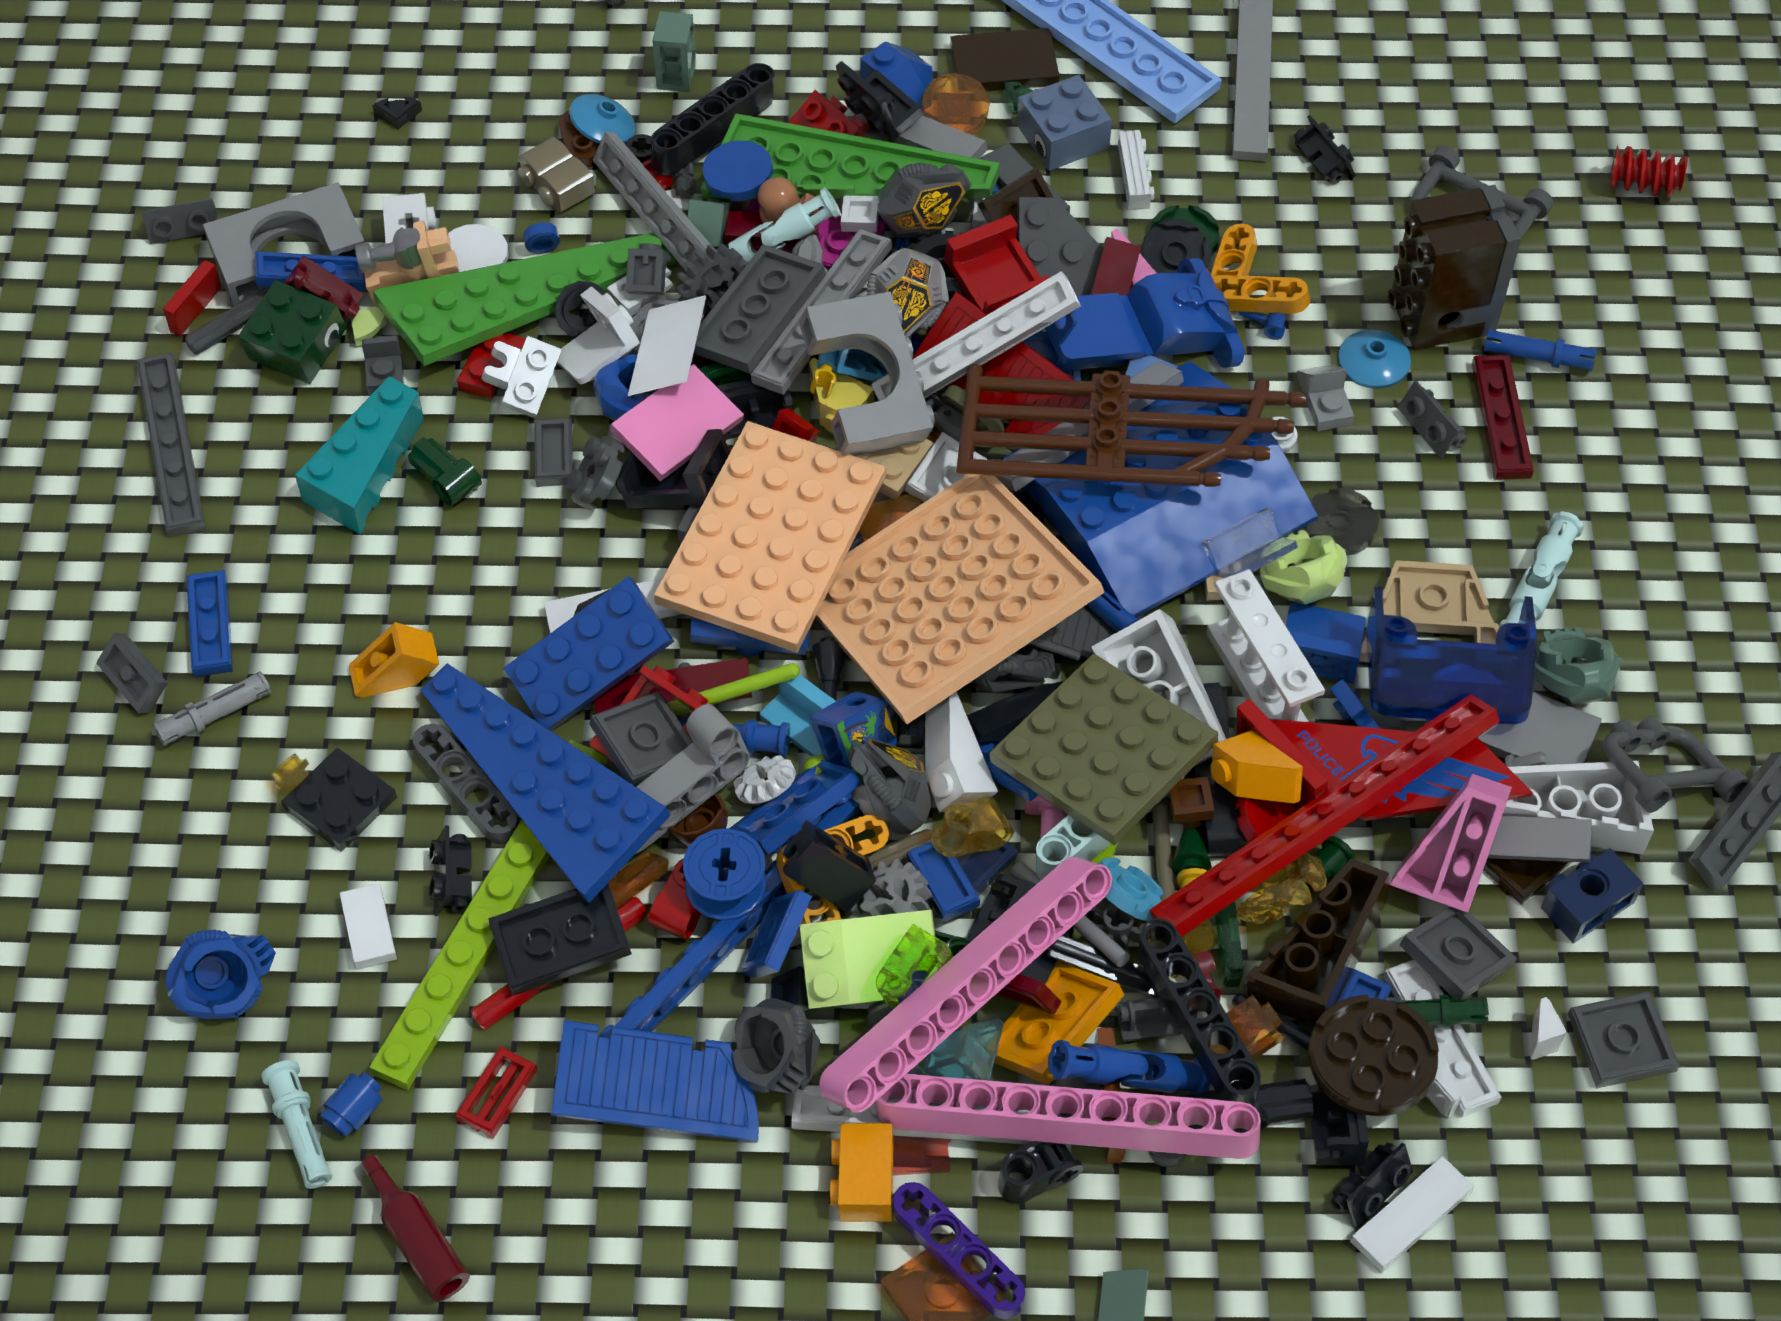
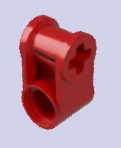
[648,858,701,940]

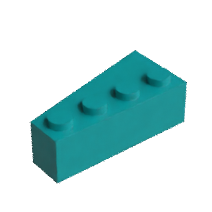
[295,376,424,535]

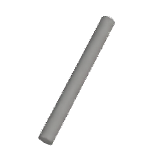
[1011,861,1130,967]

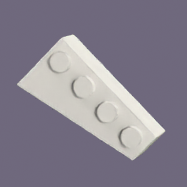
[1502,761,1654,855]

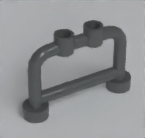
[1411,145,1554,239]
[1602,716,1750,813]

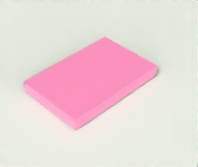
[610,364,744,482]

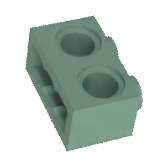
[652,11,696,92]

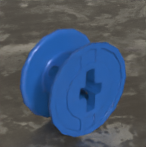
[683,828,767,921]

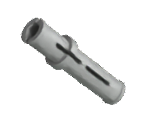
[152,671,272,747]

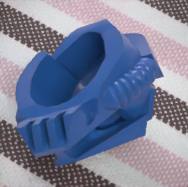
[592,354,658,421]
[166,929,276,1019]

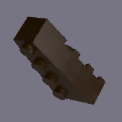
[1246,859,1389,1027]

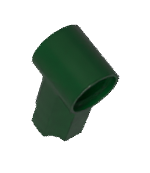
[408,437,482,506]

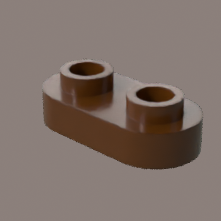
[559,111,600,168]

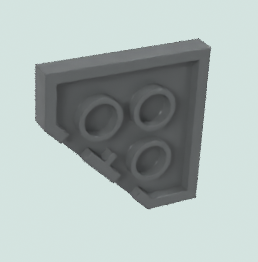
[1017,197,1103,296]

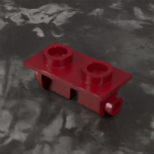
[284,255,364,322]

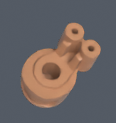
[757,177,819,235]

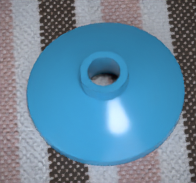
[569,94,635,144]
[1338,330,1411,389]

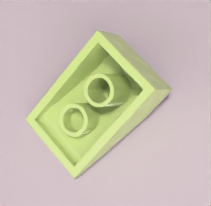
[800,910,939,1009]

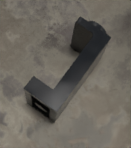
[616,429,730,509]

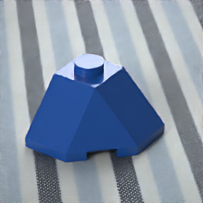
[860,42,932,112]

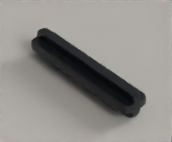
[1046,936,1160,998]

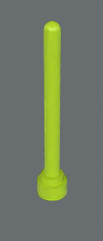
[667,663,800,716]

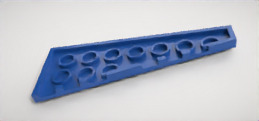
[420,663,670,903]

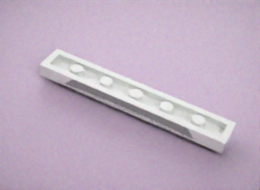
[872,271,1081,401]

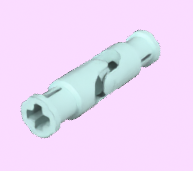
[728,187,841,270]
[1499,511,1584,646]

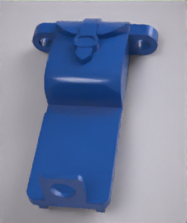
[1045,258,1244,371]

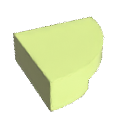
[351,307,387,347]

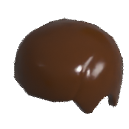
[668,795,728,847]

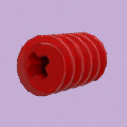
[1610,145,1688,199]

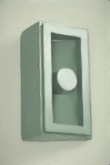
[1098,1269,1149,1321]

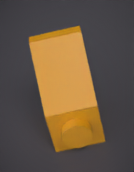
[349,622,439,698]
[1211,730,1303,803]

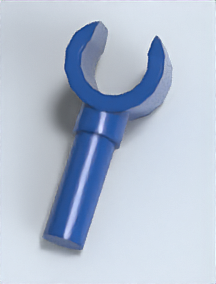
[1239,311,1286,340]

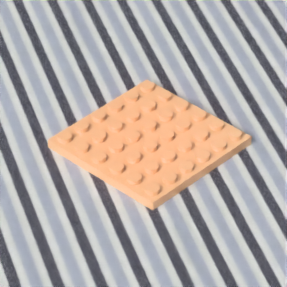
[816,474,1105,724]

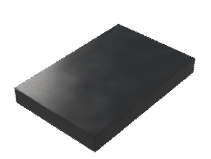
[488,883,632,996]

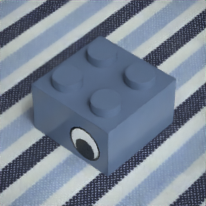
[1017,75,1112,171]

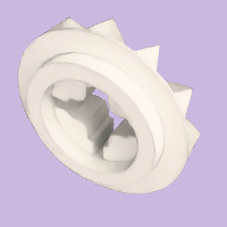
[733,755,796,804]

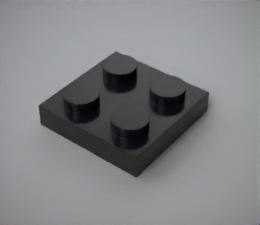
[281,747,397,852]

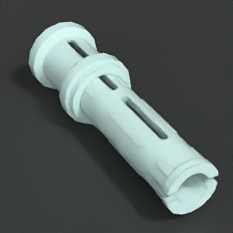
[261,1060,332,1189]

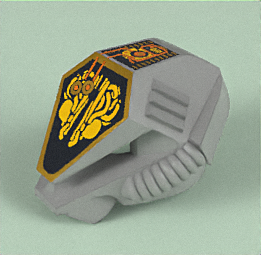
[866,248,949,339]

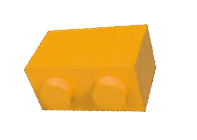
[830,1123,894,1222]

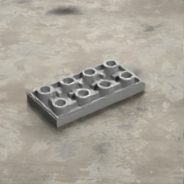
[1424,660,1602,765]

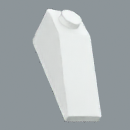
[925,691,998,812]

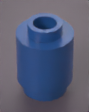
[319,1072,383,1138]

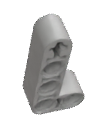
[636,704,750,853]

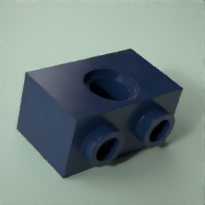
[1541,848,1643,944]

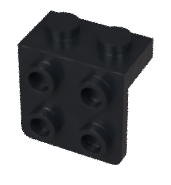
[836,61,923,141]

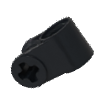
[998,1141,1084,1204]

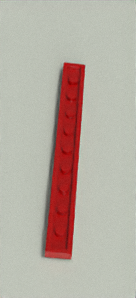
[1149,694,1500,937]

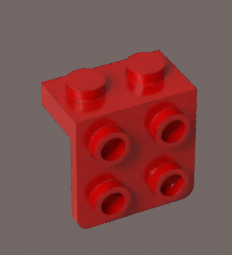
[788,90,872,139]

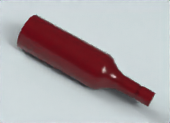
[361,1154,470,1302]

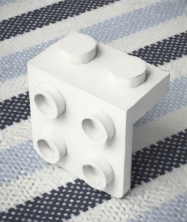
[557,286,640,384]

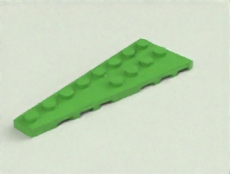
[701,114,1000,199]
[373,233,676,366]

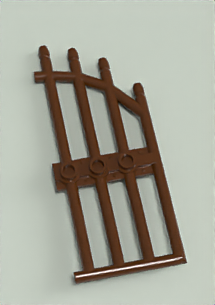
[956,364,1306,487]

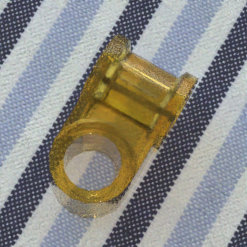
[931,797,1014,858]

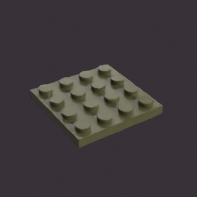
[990,653,1218,846]

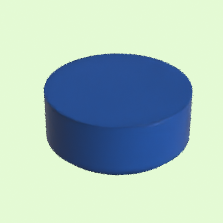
[523,222,560,254]

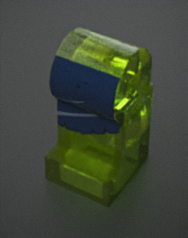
[876,924,954,1009]

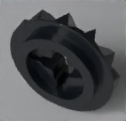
[553,280,606,338]

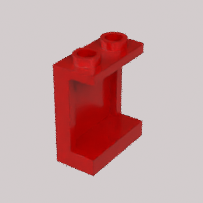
[945,214,1050,315]

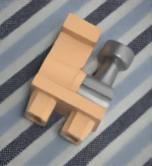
[355,220,459,307]

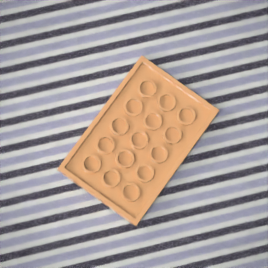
[654,421,886,653]

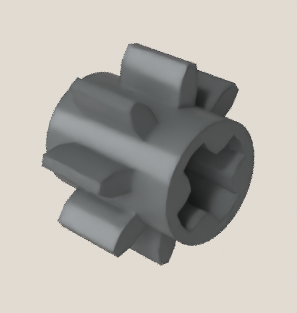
[1093,900,1142,952]

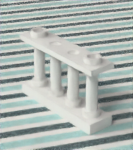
[1206,569,1325,722]

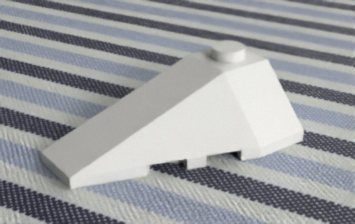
[1092,609,1226,766]

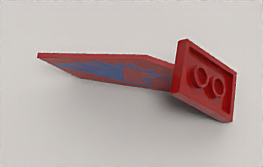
[1236,698,1533,821]

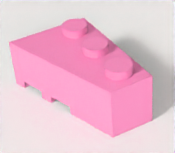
[1389,774,1512,912]

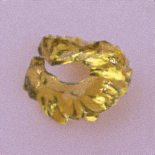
[1236,853,1327,925]

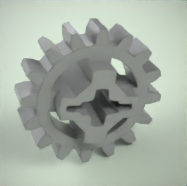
[843,859,932,919]

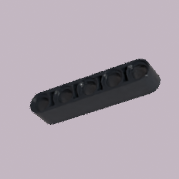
[650,63,775,175]
[1190,682,1248,857]
[1138,918,1261,1106]

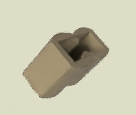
[518,137,595,212]

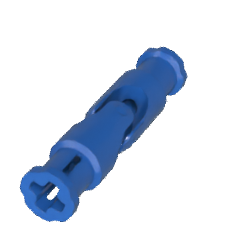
[1048,1040,1211,1094]

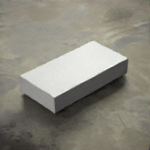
[340,883,397,969]

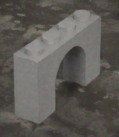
[203,182,365,307]
[799,291,935,456]

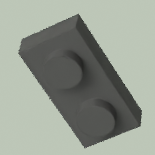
[96,633,168,713]

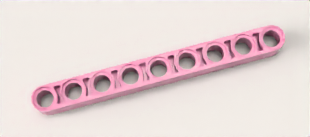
[819,857,1112,1112]
[874,1074,1261,1159]

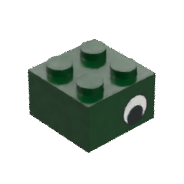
[238,280,347,384]

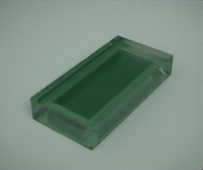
[1214,901,1244,987]

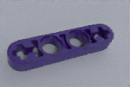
[893,1182,1025,1319]

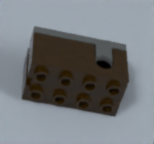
[1388,185,1521,350]

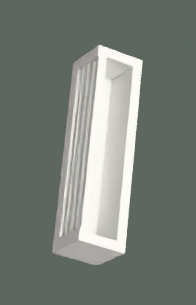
[1118,130,1154,210]

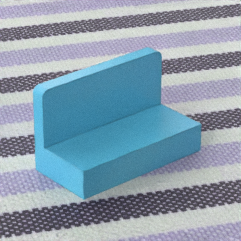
[760,674,836,756]

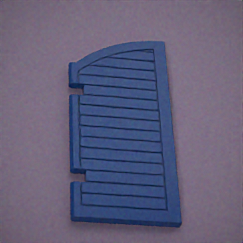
[551,1020,759,1143]

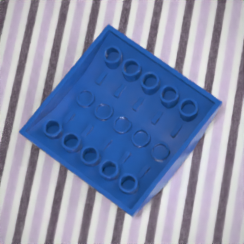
[1004,361,1318,617]

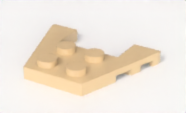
[1359,560,1513,672]

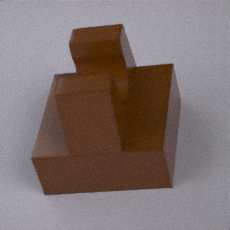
[1168,777,1215,830]

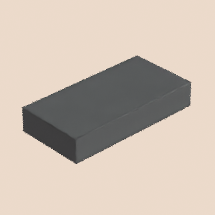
[534,418,573,487]

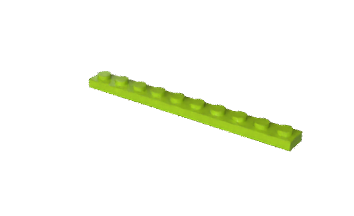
[369,740,607,1091]

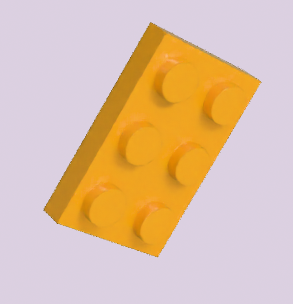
[982,962,1124,1085]

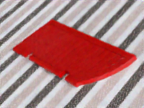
[912,292,1091,434]

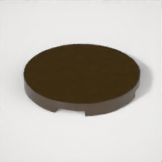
[1308,995,1439,1116]

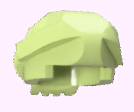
[1260,530,1347,605]

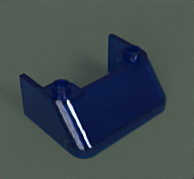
[1366,587,1537,724]

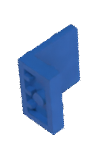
[1286,602,1366,684]

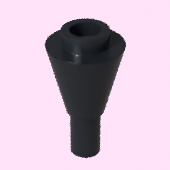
[812,637,848,701]

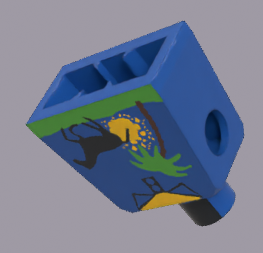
[810,692,898,787]

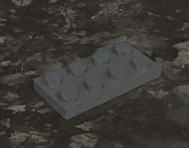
[693,244,826,374]

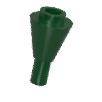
[1171,828,1212,875]

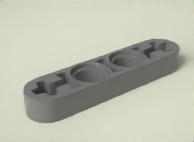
[413,724,519,844]

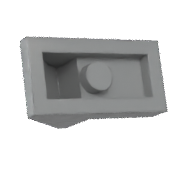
[1296,365,1354,431]

